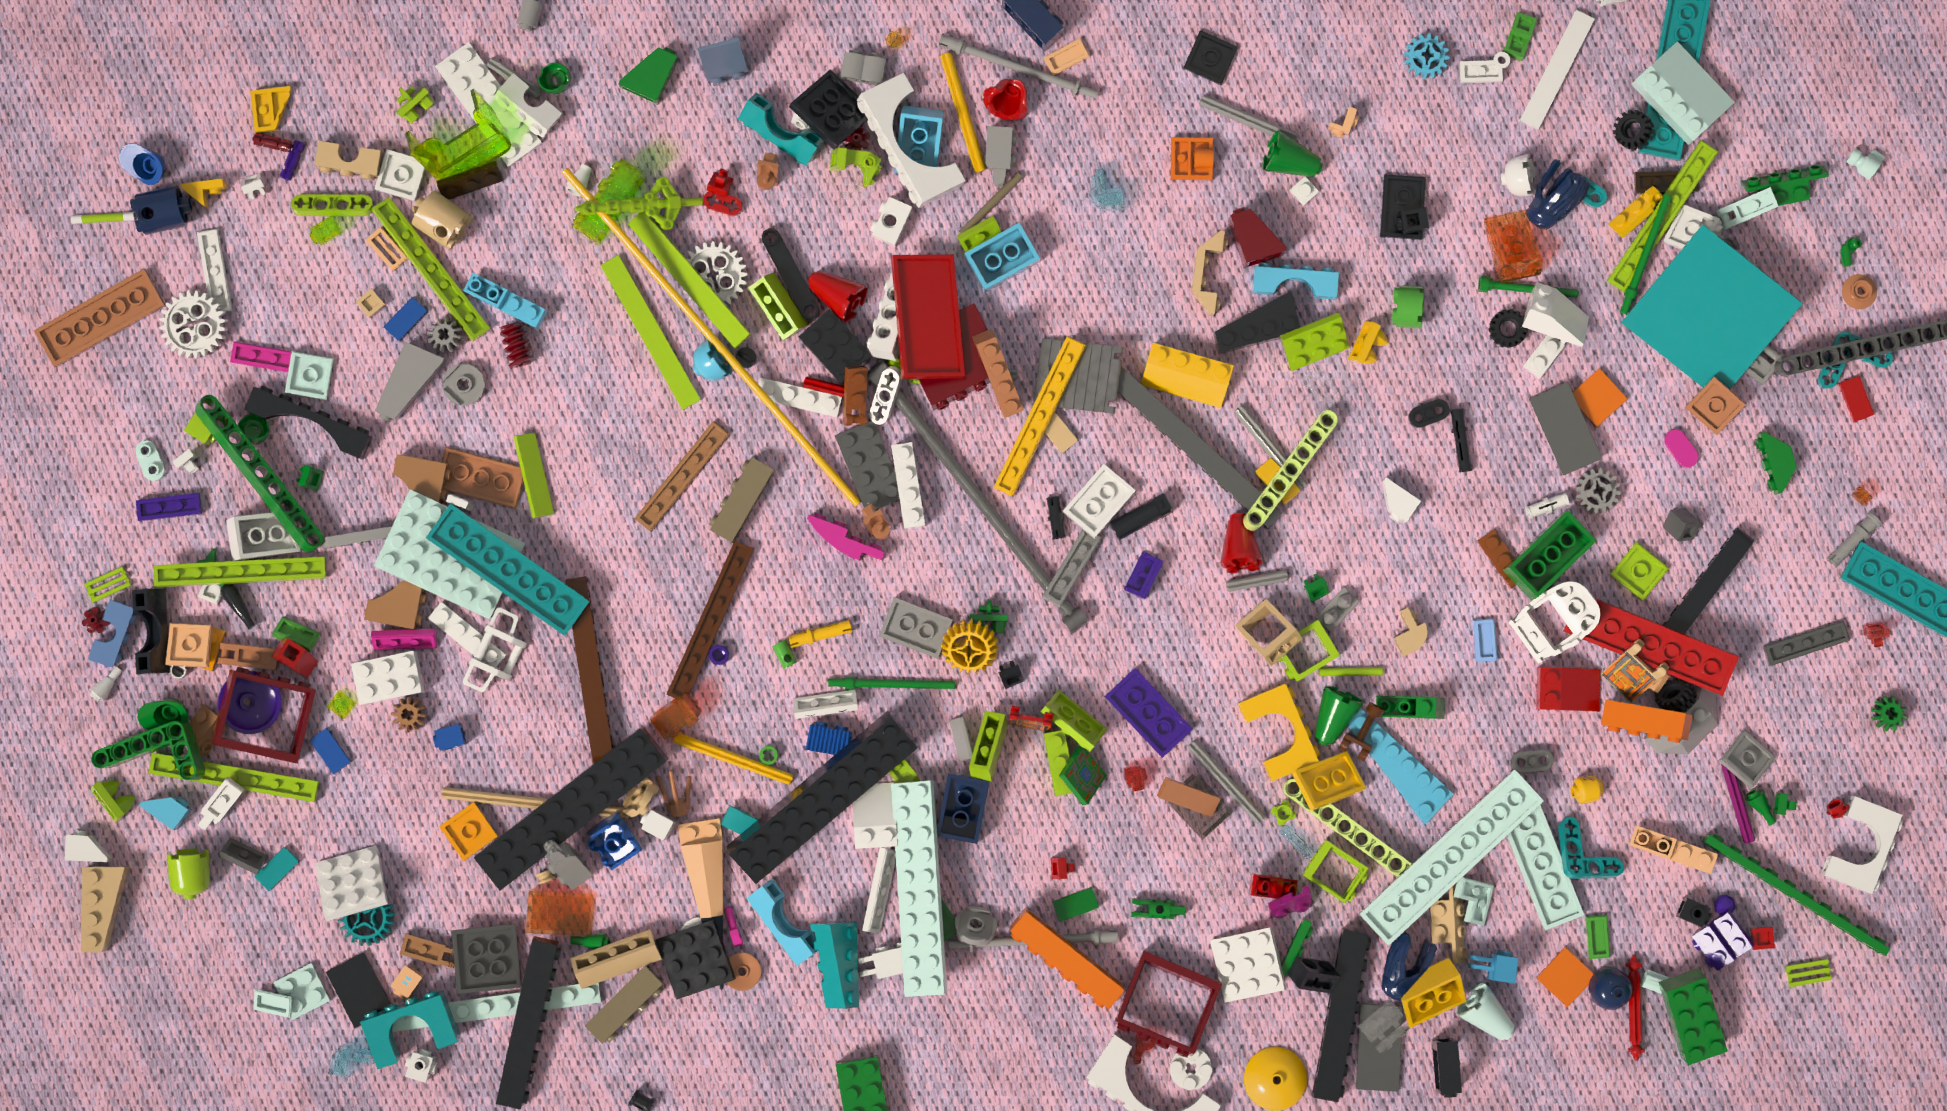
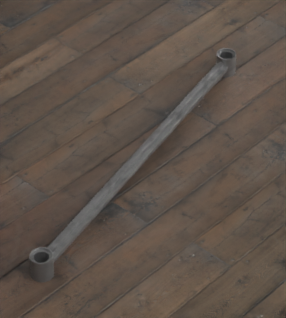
[867,360,1089,634]

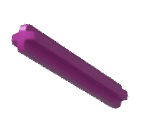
[1721,764,1755,843]

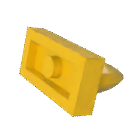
[1348,321,1389,364]

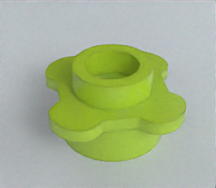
[1271,801,1296,826]

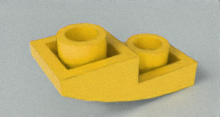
[1255,458,1300,505]

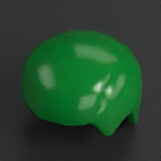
[537,63,571,94]
[238,414,270,445]

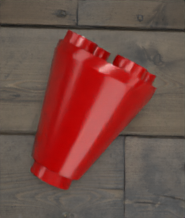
[1221,513,1263,574]

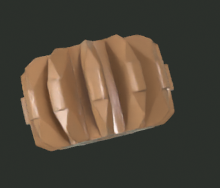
[391,697,427,733]

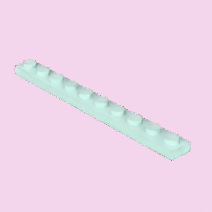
[392,983,602,1032]

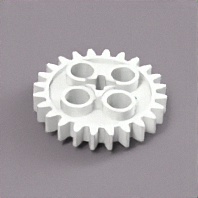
[684,241,748,306]
[159,290,228,358]

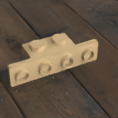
[1430,883,1467,964]

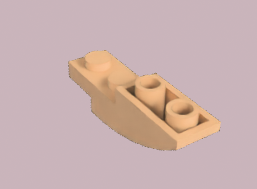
[1629,825,1718,874]

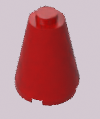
[808,270,868,323]

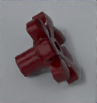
[845,127,870,151]
[82,607,109,633]

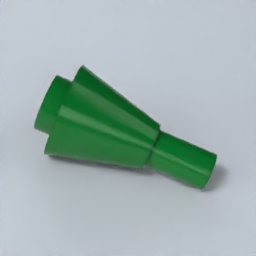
[1745,788,1776,826]
[570,933,611,950]

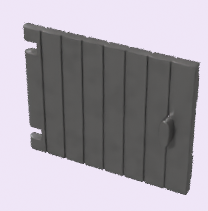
[1033,338,1124,414]

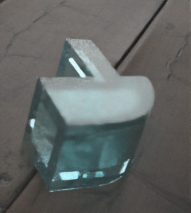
[1089,168,1125,212]
[328,1042,375,1077]

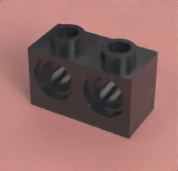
[1287,956,1341,994]

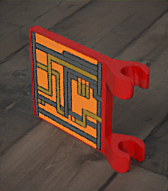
[1008,705,1054,732]

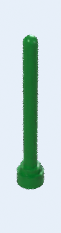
[1478,275,1579,298]

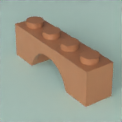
[972,329,1024,418]

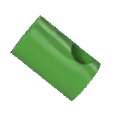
[772,640,797,669]

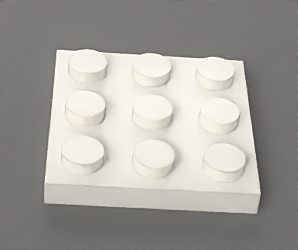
[315,846,388,921]
[1210,927,1287,1002]

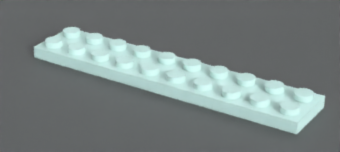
[1359,770,1544,946]
[891,781,947,997]

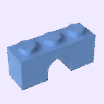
[88,599,137,668]

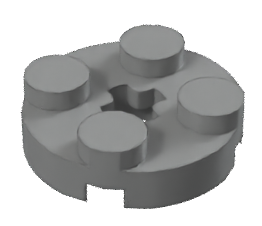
[443,364,486,406]
[954,906,997,946]

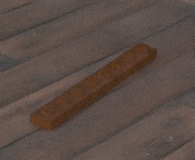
[666,541,754,703]

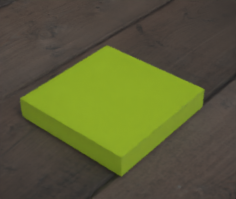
[1609,542,1669,601]

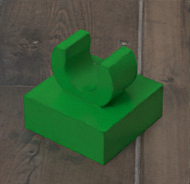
[296,465,324,491]
[1304,574,1330,603]
[1773,793,1797,815]

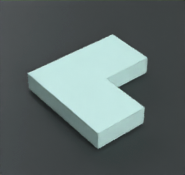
[1453,877,1494,926]

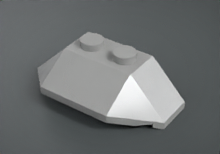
[1643,685,1718,754]

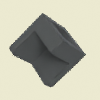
[1663,509,1701,542]

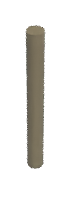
[959,172,1023,233]

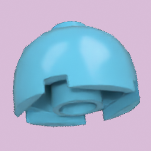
[692,339,732,381]

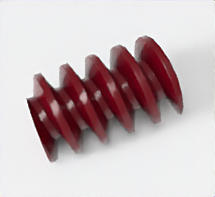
[500,323,534,369]

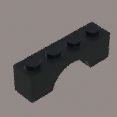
[132,589,170,675]

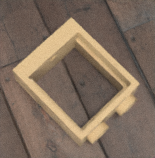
[1235,599,1302,666]

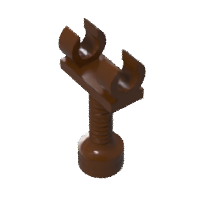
[1339,702,1384,761]

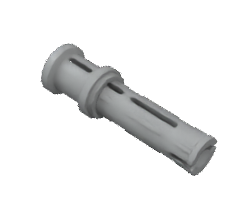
[1826,512,1883,568]

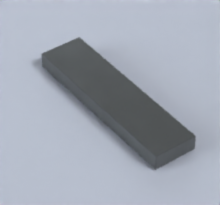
[1763,620,1850,666]

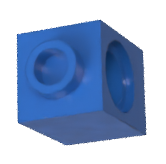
[433,724,467,751]

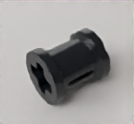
[628,1089,656,1111]

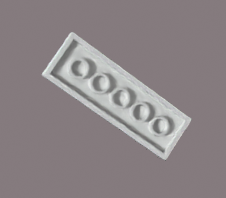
[435,42,542,168]

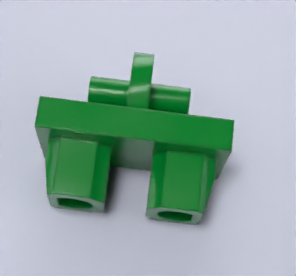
[970,599,1008,633]

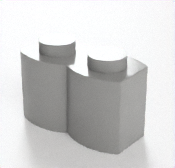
[840,50,886,86]

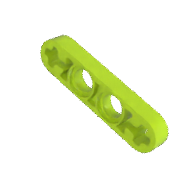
[291,194,374,216]

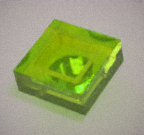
[326,690,357,719]

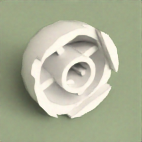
[1501,154,1536,197]

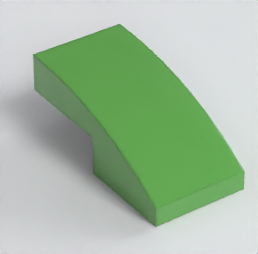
[1503,12,1537,61]

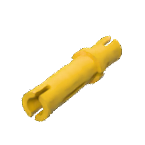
[788,619,852,648]

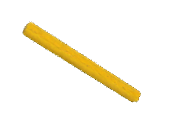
[940,52,986,173]
[673,732,793,785]

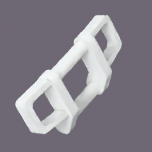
[463,608,527,692]

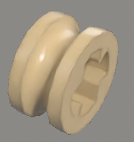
[535,870,556,885]

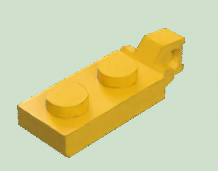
[1608,186,1663,238]

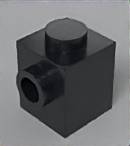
[1676,897,1711,928]

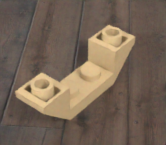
[1191,230,1228,316]

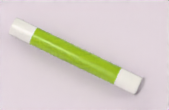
[71,212,135,224]

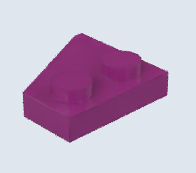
[1268,885,1312,918]

